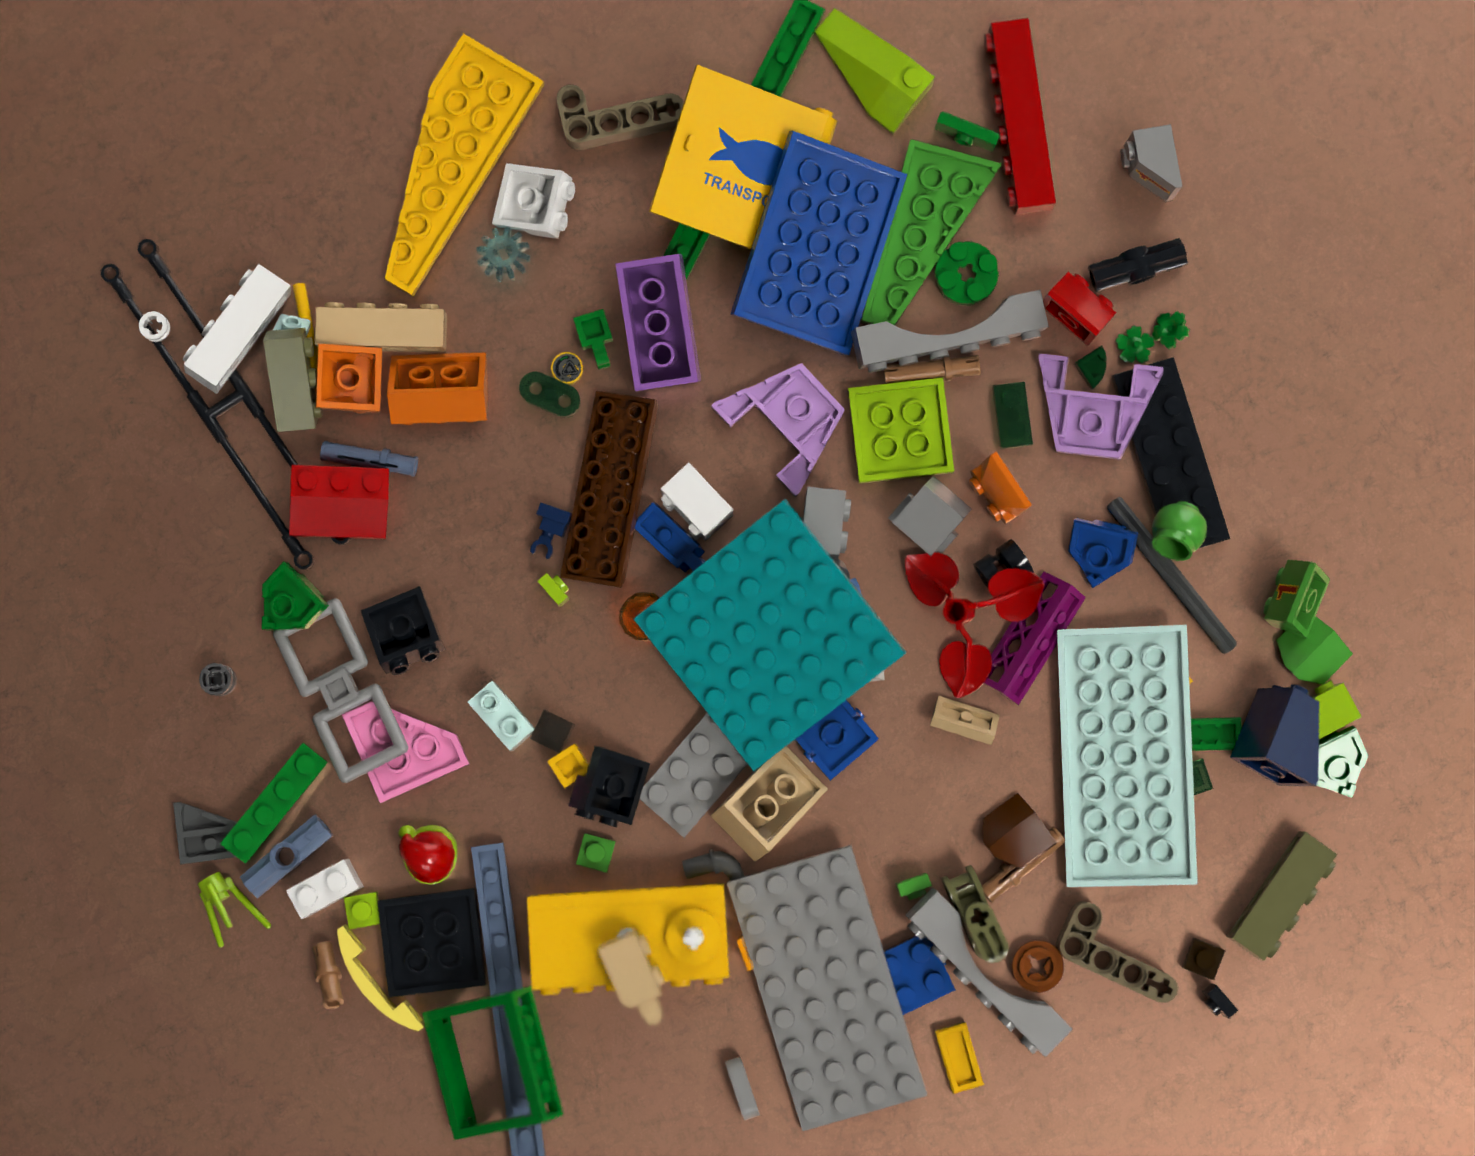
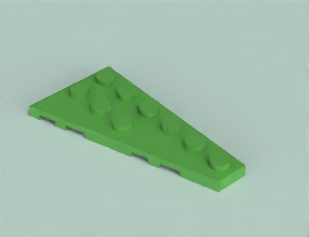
[861,139,1002,325]

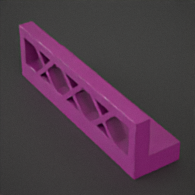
[983,571,1086,705]

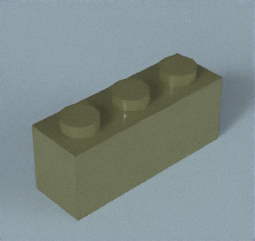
[263,328,323,432]

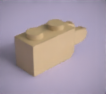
[598,929,665,1025]

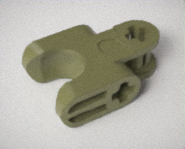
[941,865,1009,963]

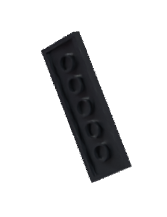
[1112,357,1231,548]

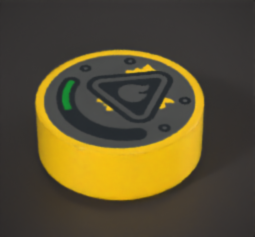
[551,352,583,385]

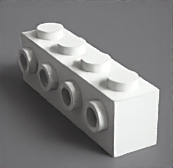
[183,264,291,394]

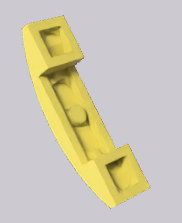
[337,924,425,1031]

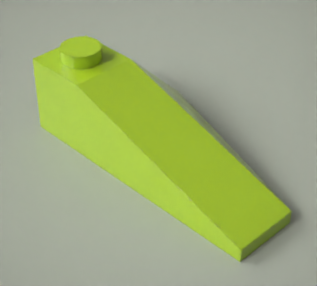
[815,8,935,134]

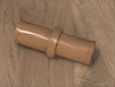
[312,942,344,1009]

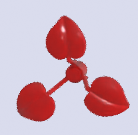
[905,552,1044,698]

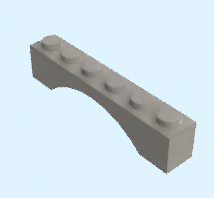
[851,290,1049,373]
[905,888,1073,1057]

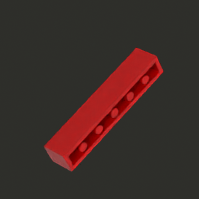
[984,18,1056,215]

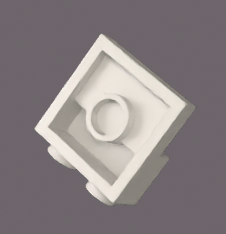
[492,163,575,239]

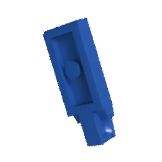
[635,502,706,573]

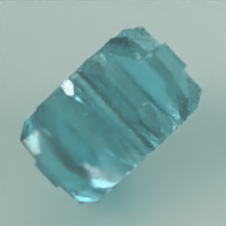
[476,227,531,282]

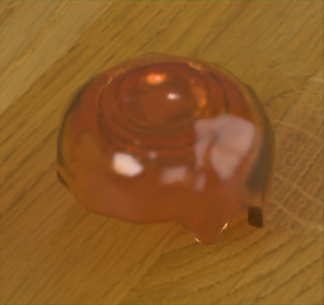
[619,592,661,641]

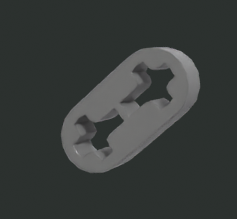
[725,1056,760,1120]

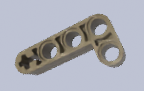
[557,85,684,150]
[1056,901,1178,1003]

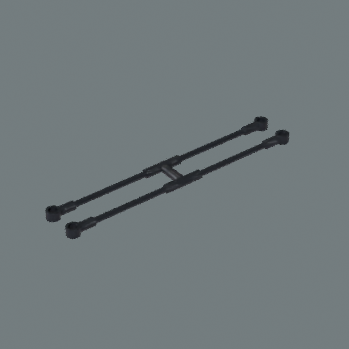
[101,239,351,570]

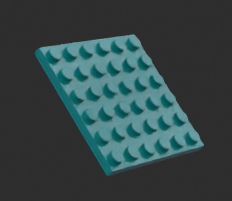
[634,499,906,771]

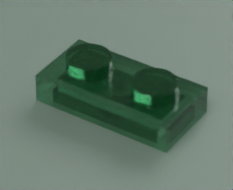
[992,382,1033,450]

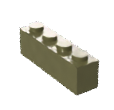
[1226,831,1337,961]

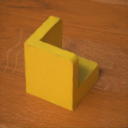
[547,744,589,788]

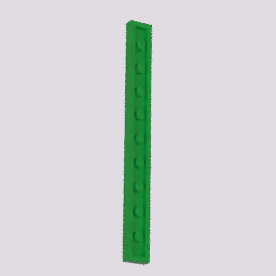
[663,0,825,281]

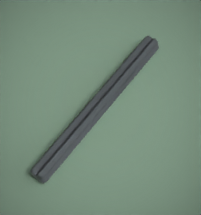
[1107,497,1237,654]

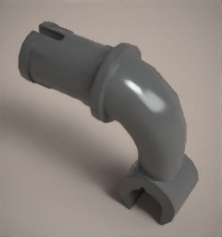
[682,849,744,899]

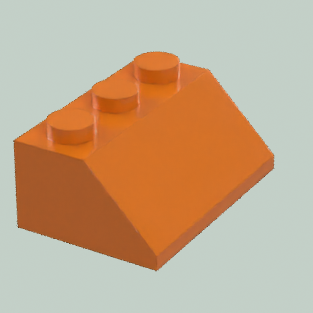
[387,352,488,425]

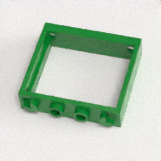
[422,986,564,1140]

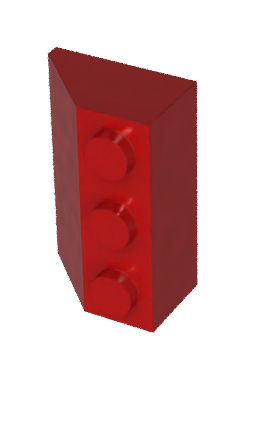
[289,465,389,539]

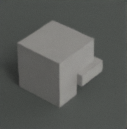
[888,476,972,556]

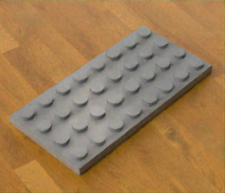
[727,845,927,1131]

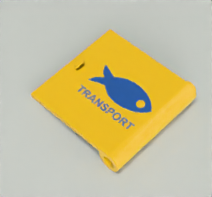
[649,64,837,250]

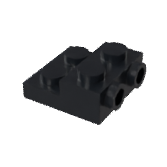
[361,586,446,675]
[568,746,650,828]

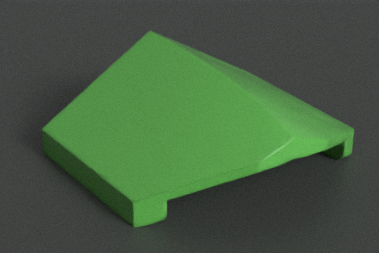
[1276,616,1353,685]

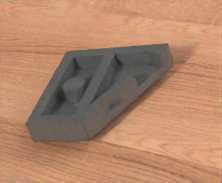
[173,802,237,864]

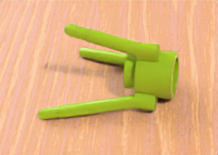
[197,872,271,948]

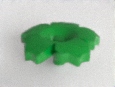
[1152,311,1190,349]
[1115,325,1155,364]

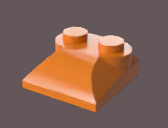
[315,343,382,414]
[969,452,1032,524]

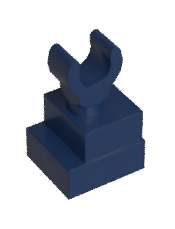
[530,502,572,559]

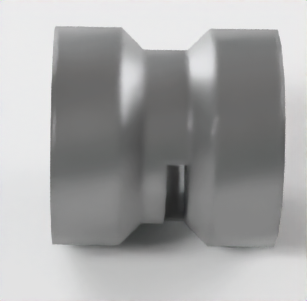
[199,663,237,696]

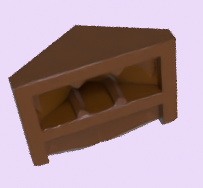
[983,793,1057,869]

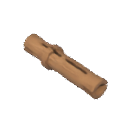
[884,355,981,384]
[982,826,1065,903]

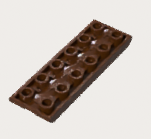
[560,391,658,588]

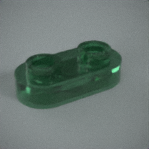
[519,372,581,418]

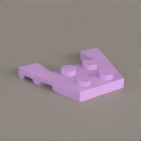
[1039,353,1164,460]
[711,363,845,497]

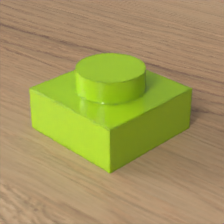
[537,573,570,607]
[344,892,380,930]

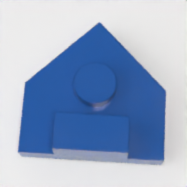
[1068,518,1138,588]

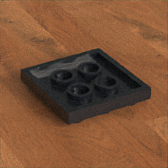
[378,888,486,998]

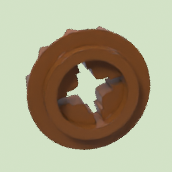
[1012,941,1064,993]

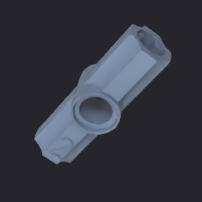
[240,814,334,898]

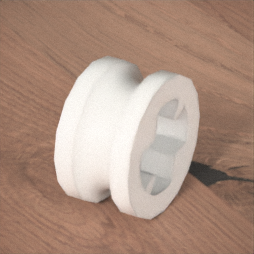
[139,311,170,342]

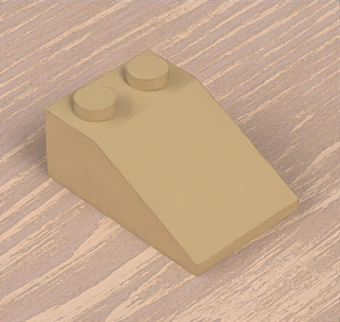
[710,746,828,862]

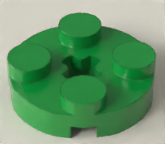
[935,241,999,306]

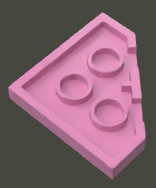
[342,702,470,803]

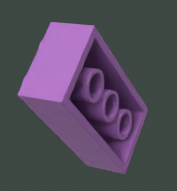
[615,254,702,391]

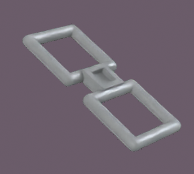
[273,598,408,783]

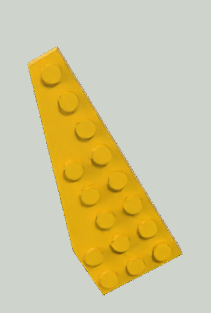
[385,33,545,297]

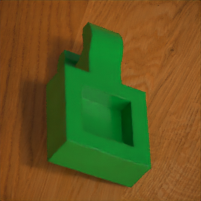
[573,309,613,370]

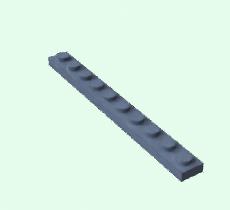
[471,842,546,1156]

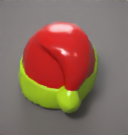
[398,825,458,885]

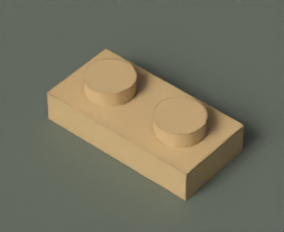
[930,696,1000,745]

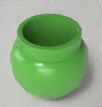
[1152,501,1207,561]

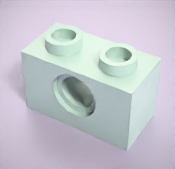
[468,681,536,751]

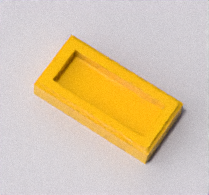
[934,1022,984,1094]

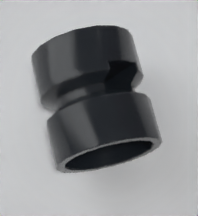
[973,539,1034,590]

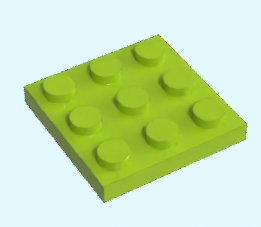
[848,377,954,484]

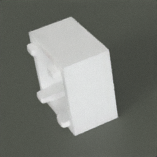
[661,463,733,542]

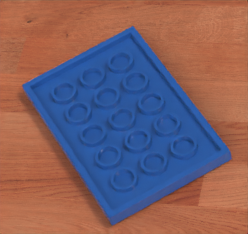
[730,131,907,355]

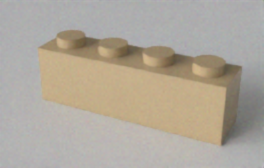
[315,302,447,352]

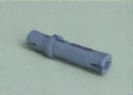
[320,440,419,477]

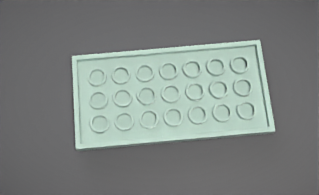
[1057,625,1198,887]

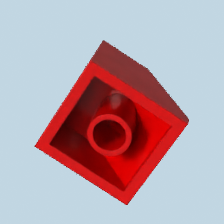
[1043,272,1117,346]

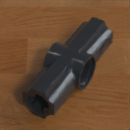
[1088,238,1188,293]

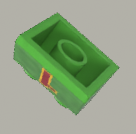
[1264,560,1330,638]

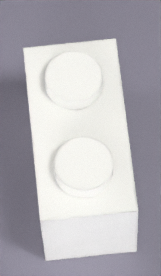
[286,859,364,919]

